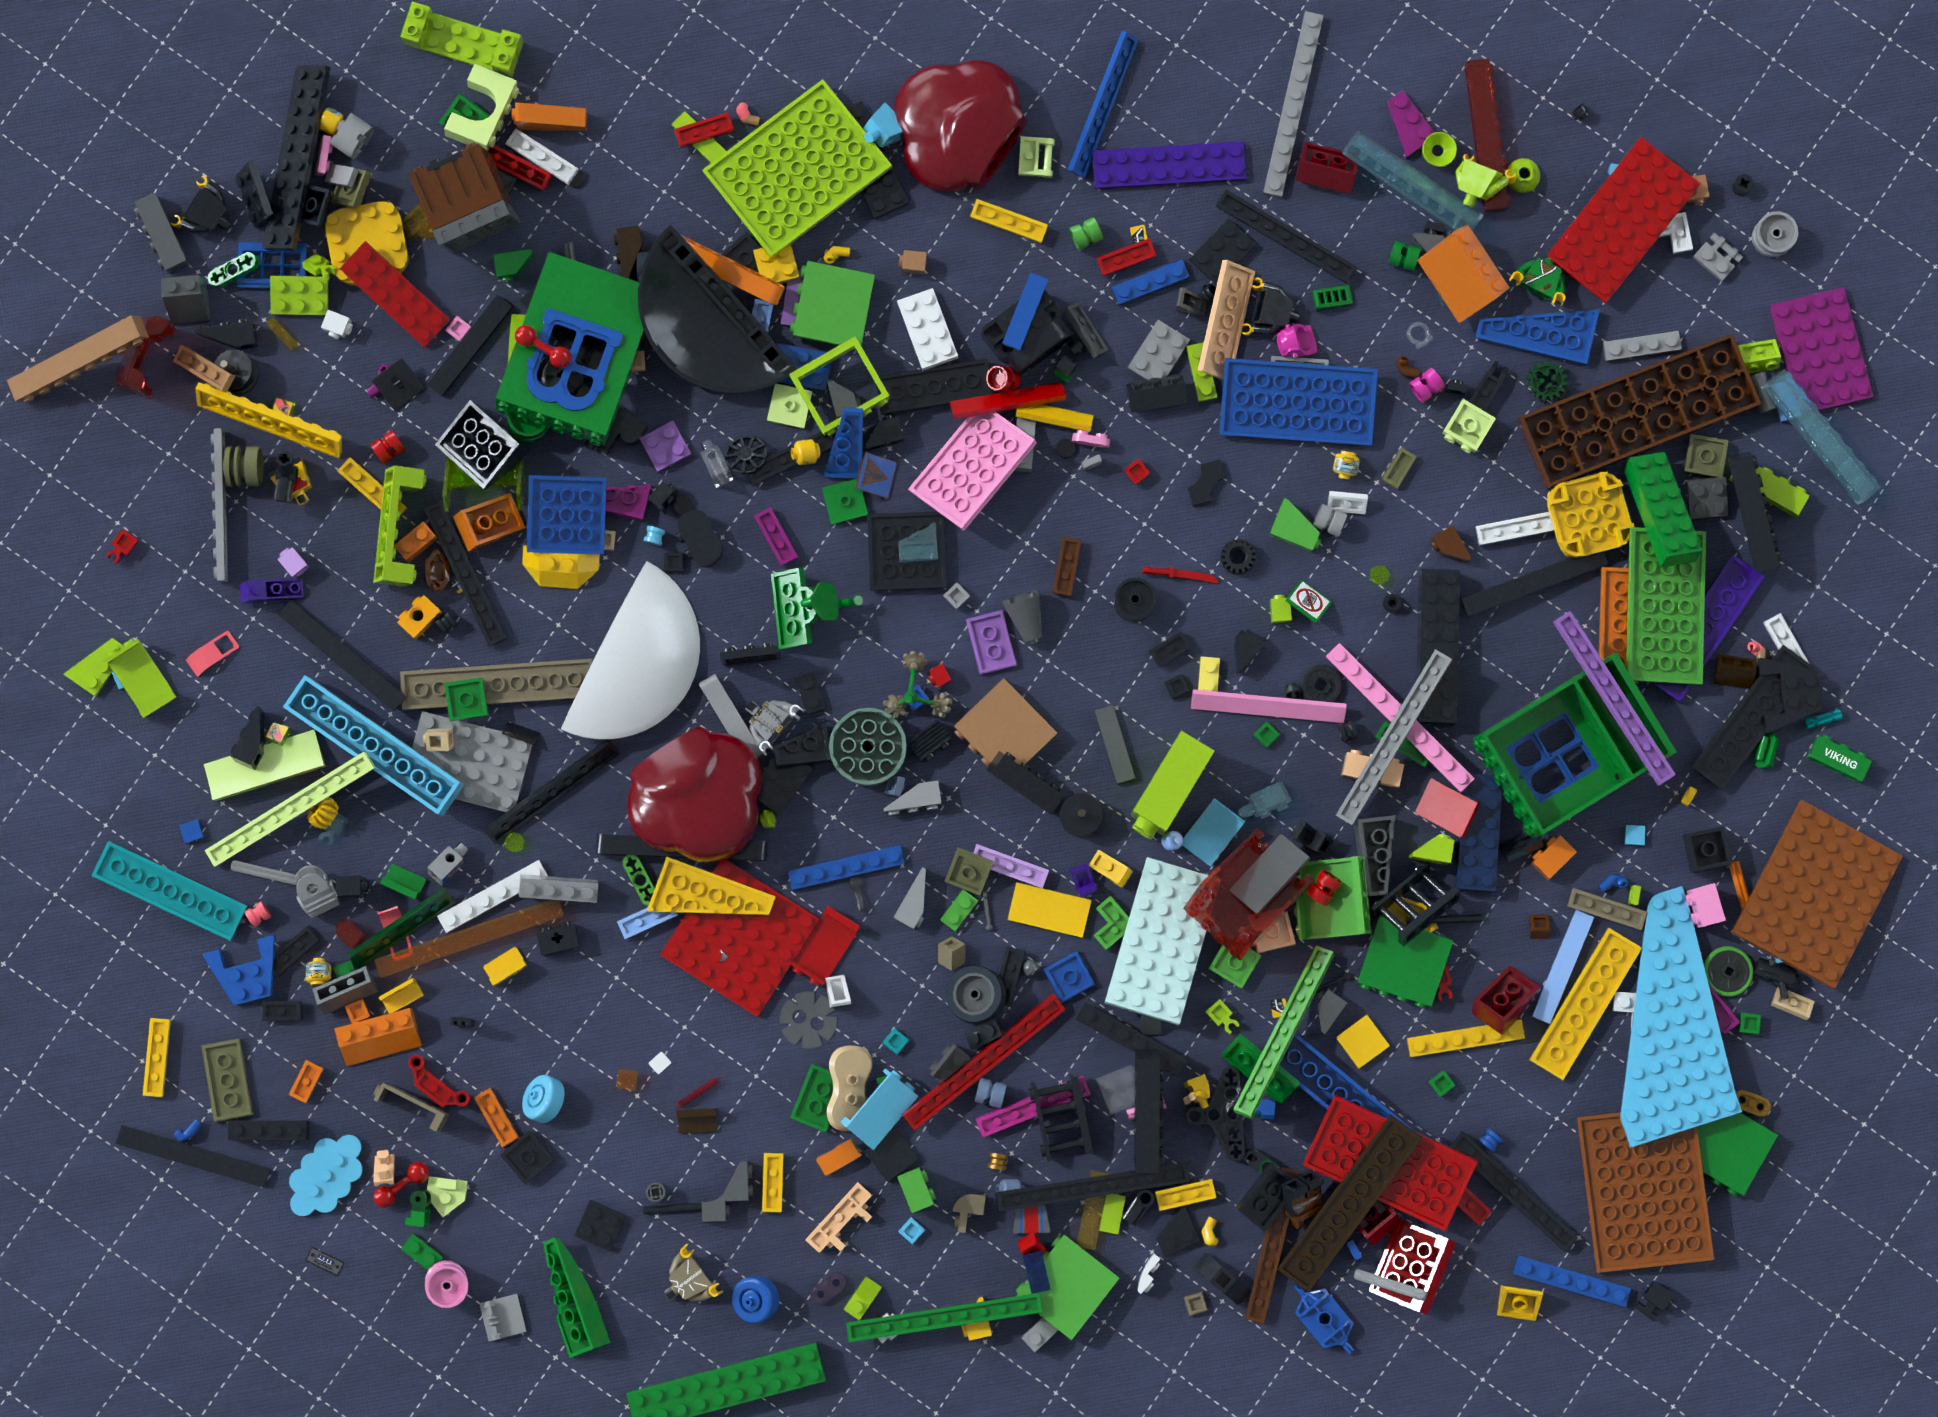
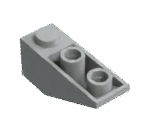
[884,781,942,815]

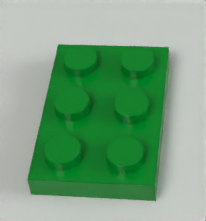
[790,1064,833,1132]

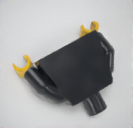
[171,175,232,233]
[1242,278,1299,336]

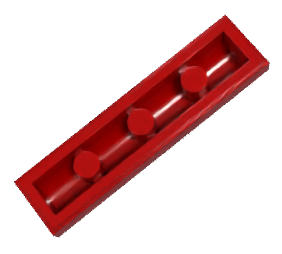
[488,145,553,191]

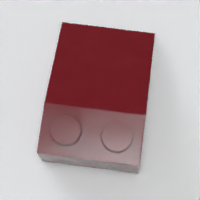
[1472,966,1540,1035]
[1356,1200,1402,1247]

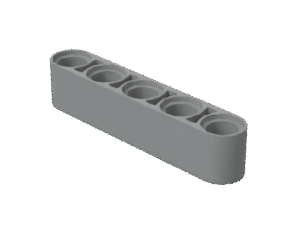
[699,674,763,757]

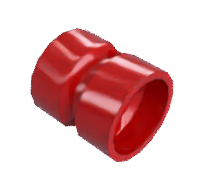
[986,366,1021,391]
[370,430,406,465]
[1307,869,1343,906]

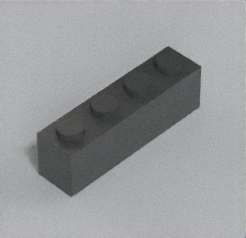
[134,193,189,273]

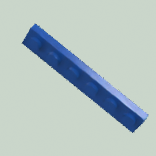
[788,845,905,890]
[1513,1255,1631,1307]

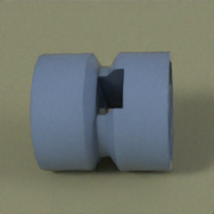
[974,1078,1007,1109]

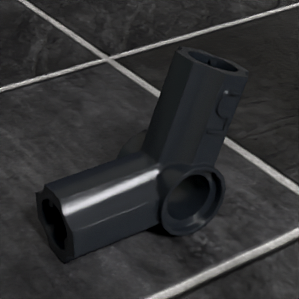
[274,451,299,503]

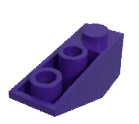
[240,578,304,604]

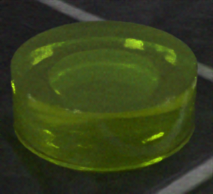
[1370,565,1389,585]
[505,833,525,852]

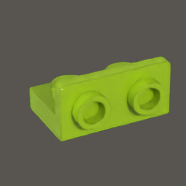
[1738,339,1781,374]

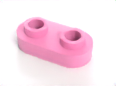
[1072,430,1110,448]

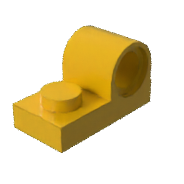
[1088,850,1133,888]

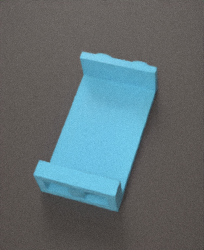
[841,1069,918,1150]

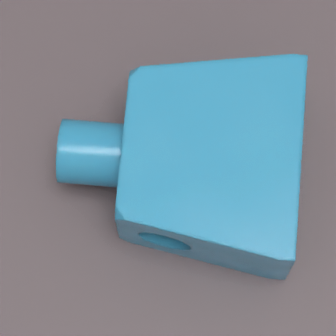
[863,103,903,148]

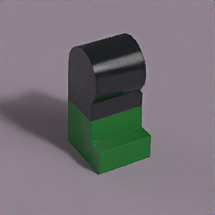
[1053,355,1078,383]

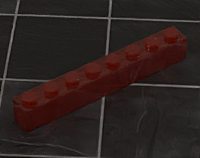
[1464,59,1511,213]

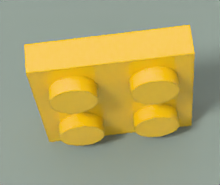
[753,244,800,283]

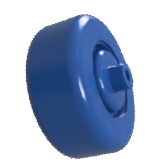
[732,1275,779,1324]

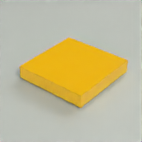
[1335,1015,1390,1069]

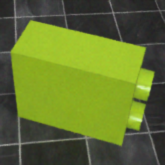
[1130,731,1214,840]

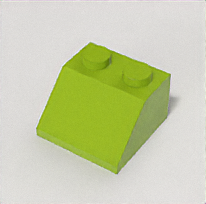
[1408,834,1455,865]

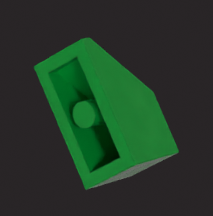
[494,249,534,282]

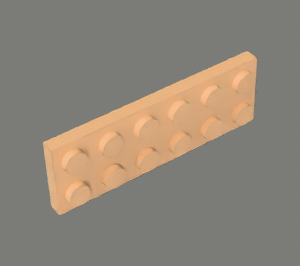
[1198,260,1255,380]

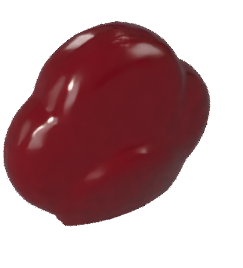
[893,60,1027,192]
[627,726,762,862]

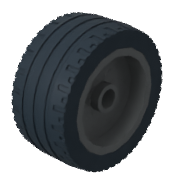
[946,965,1006,1024]

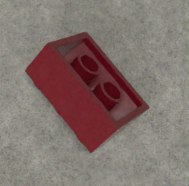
[1295,142,1360,194]

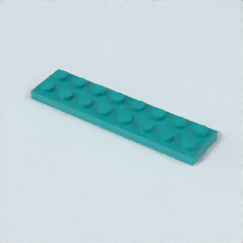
[91,841,248,941]

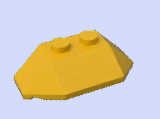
[522,545,600,589]

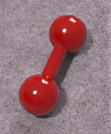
[515,325,571,368]
[373,1162,429,1208]

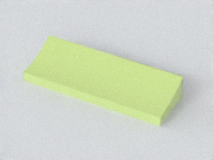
[204,730,326,801]

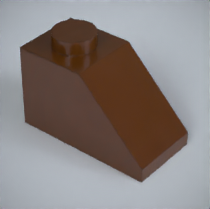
[1430,525,1472,563]

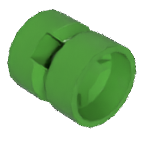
[1069,217,1103,251]

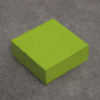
[1628,885,1641,906]

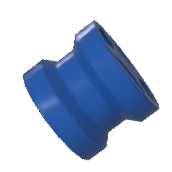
[1479,1128,1503,1153]

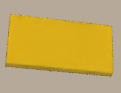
[1008,882,1091,938]

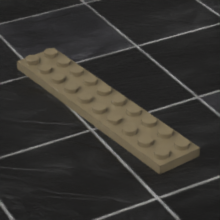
[400,659,593,710]

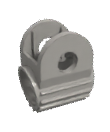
[295,865,340,918]

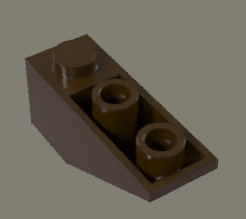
[614,226,643,279]

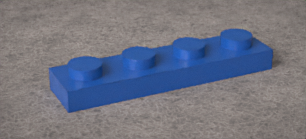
[1112,260,1189,306]

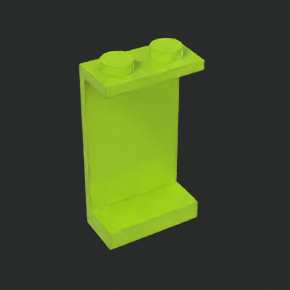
[105,638,177,718]

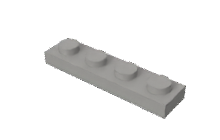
[1602,331,1682,362]

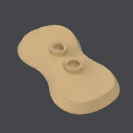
[827,1046,873,1131]

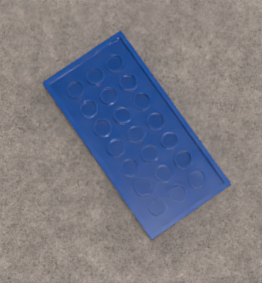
[1219,358,1378,445]

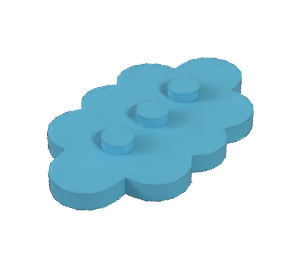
[289,1135,363,1216]

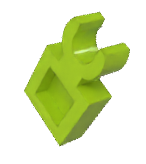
[302,254,337,280]
[1205,999,1239,1034]

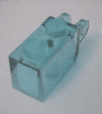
[1237,781,1292,820]

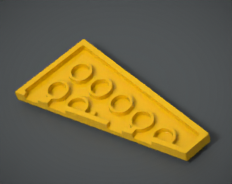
[647,857,776,915]

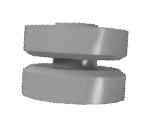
[1752,211,1798,258]

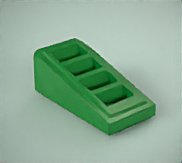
[1312,285,1353,311]

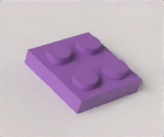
[640,421,691,472]

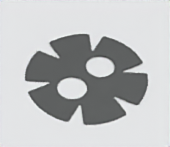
[780,991,837,1049]

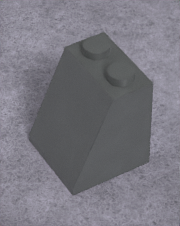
[161,275,210,325]

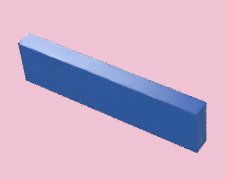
[1002,272,1048,351]

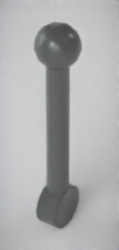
[982,891,993,931]

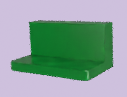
[380,864,427,900]

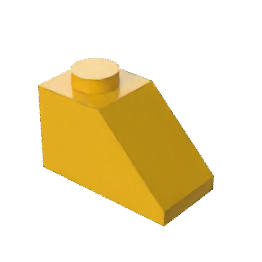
[962,1296,992,1341]

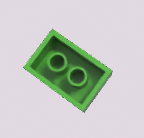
[897,1167,936,1213]

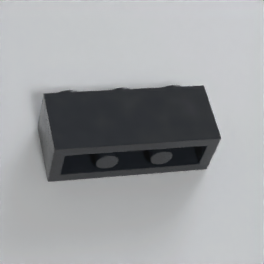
[1126,374,1187,413]

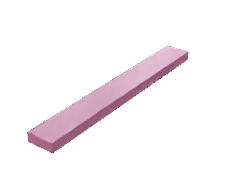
[1191,690,1346,723]

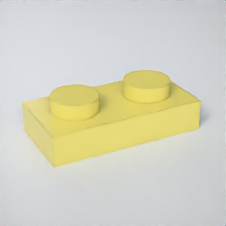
[1198,657,1220,692]

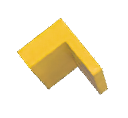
[483,947,528,986]
[378,978,425,1013]

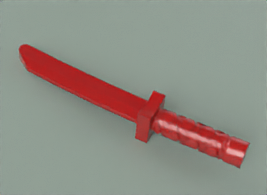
[1142,566,1218,584]

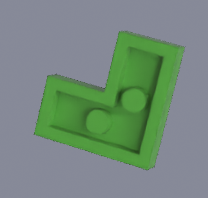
[1093,896,1129,950]

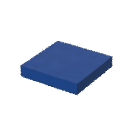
[1043,951,1096,1003]

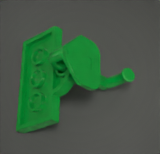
[771,568,863,650]

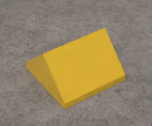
[1497,1285,1543,1321]

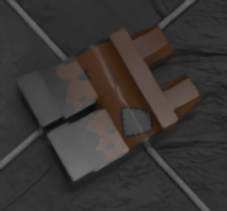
[1282,1169,1324,1229]

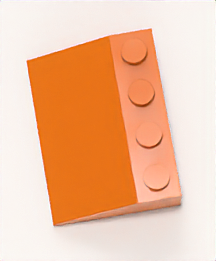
[1417,225,1510,323]

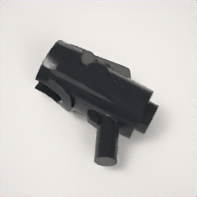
[1753,957,1799,1000]

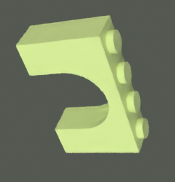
[444,64,519,151]

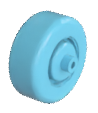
[522,1075,565,1123]

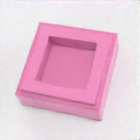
[445,316,471,342]

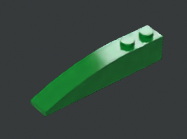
[543,1236,610,1358]

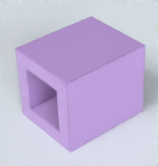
[277,547,309,579]

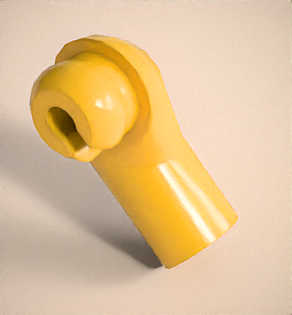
[1201,1217,1218,1247]

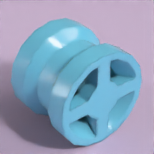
[643,526,665,546]

